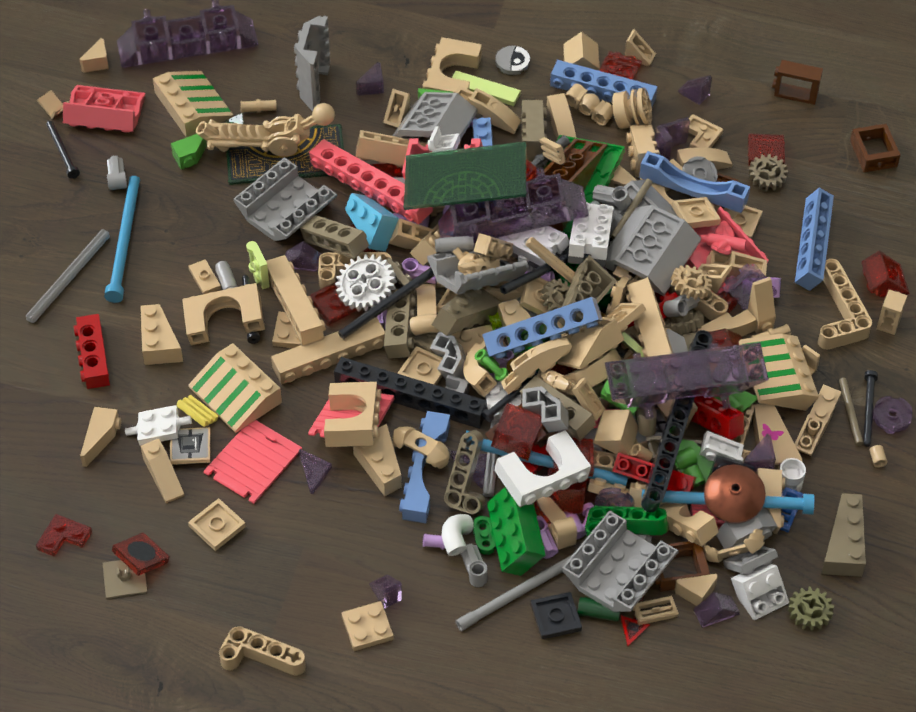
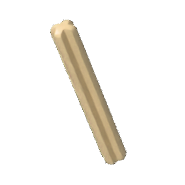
[525,237,575,283]

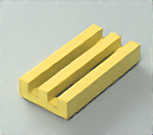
[177,395,218,427]

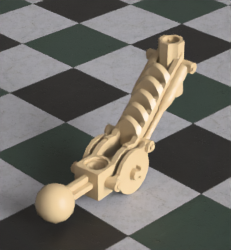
[196,103,335,157]

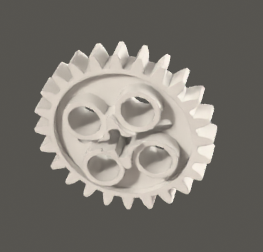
[335,254,397,312]

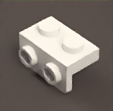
[428,126,461,157]
[699,431,744,462]

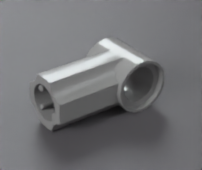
[107,156,127,190]
[593,185,631,210]
[663,294,700,317]
[460,544,487,587]

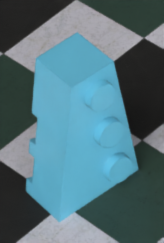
[345,193,399,251]

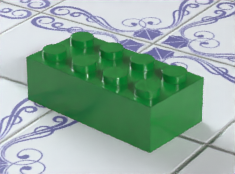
[487,487,546,576]

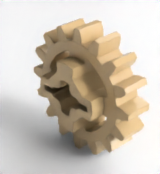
[670,265,712,300]

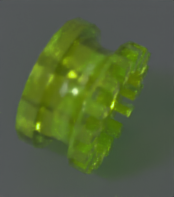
[488,312,502,330]

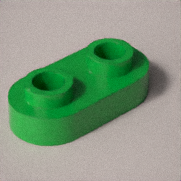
[473,516,496,555]

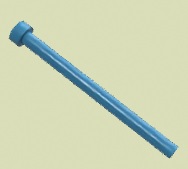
[104,176,140,303]
[466,430,628,486]
[642,489,814,515]

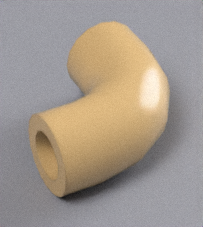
[410,314,461,339]

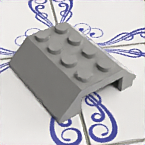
[294,16,330,112]
[427,244,529,294]

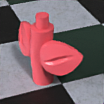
[701,220,746,255]

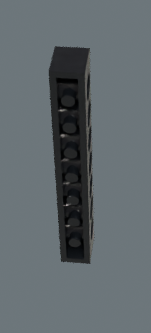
[334,357,487,429]

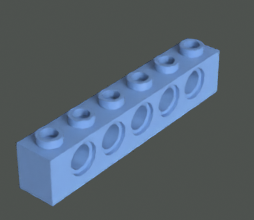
[550,60,657,107]
[795,188,834,291]
[482,297,602,359]

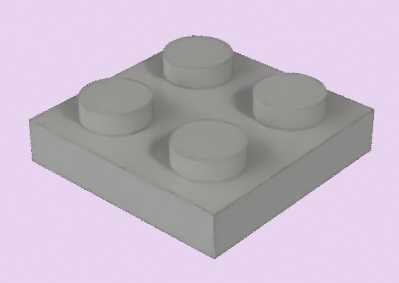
[723,546,778,575]

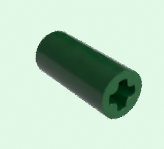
[577,596,620,622]

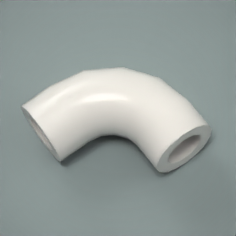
[442,514,473,556]

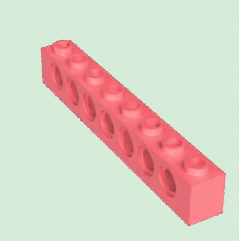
[309,139,433,225]

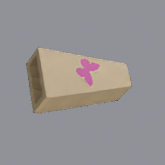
[752,403,802,470]

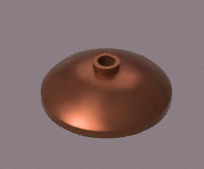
[704,465,766,524]

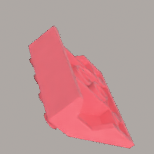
[63,85,145,133]

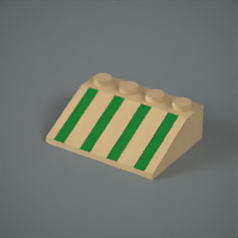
[153,71,234,138]
[739,334,819,411]
[188,343,282,433]

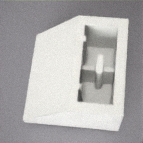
[731,564,789,620]

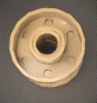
[612,88,652,129]

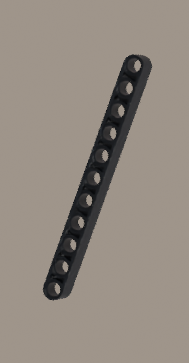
[641,330,712,513]

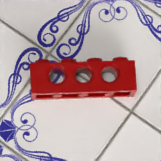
[74,314,110,389]
[691,389,744,440]

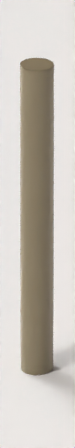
[610,179,653,240]
[839,378,863,446]

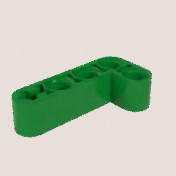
[585,506,669,537]

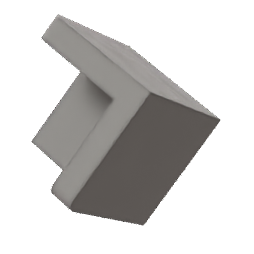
[445,375,469,395]

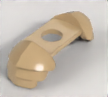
[393,426,450,469]
[702,529,765,563]

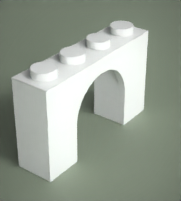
[494,430,591,507]

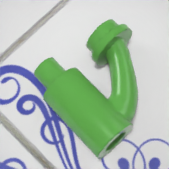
[475,349,509,382]

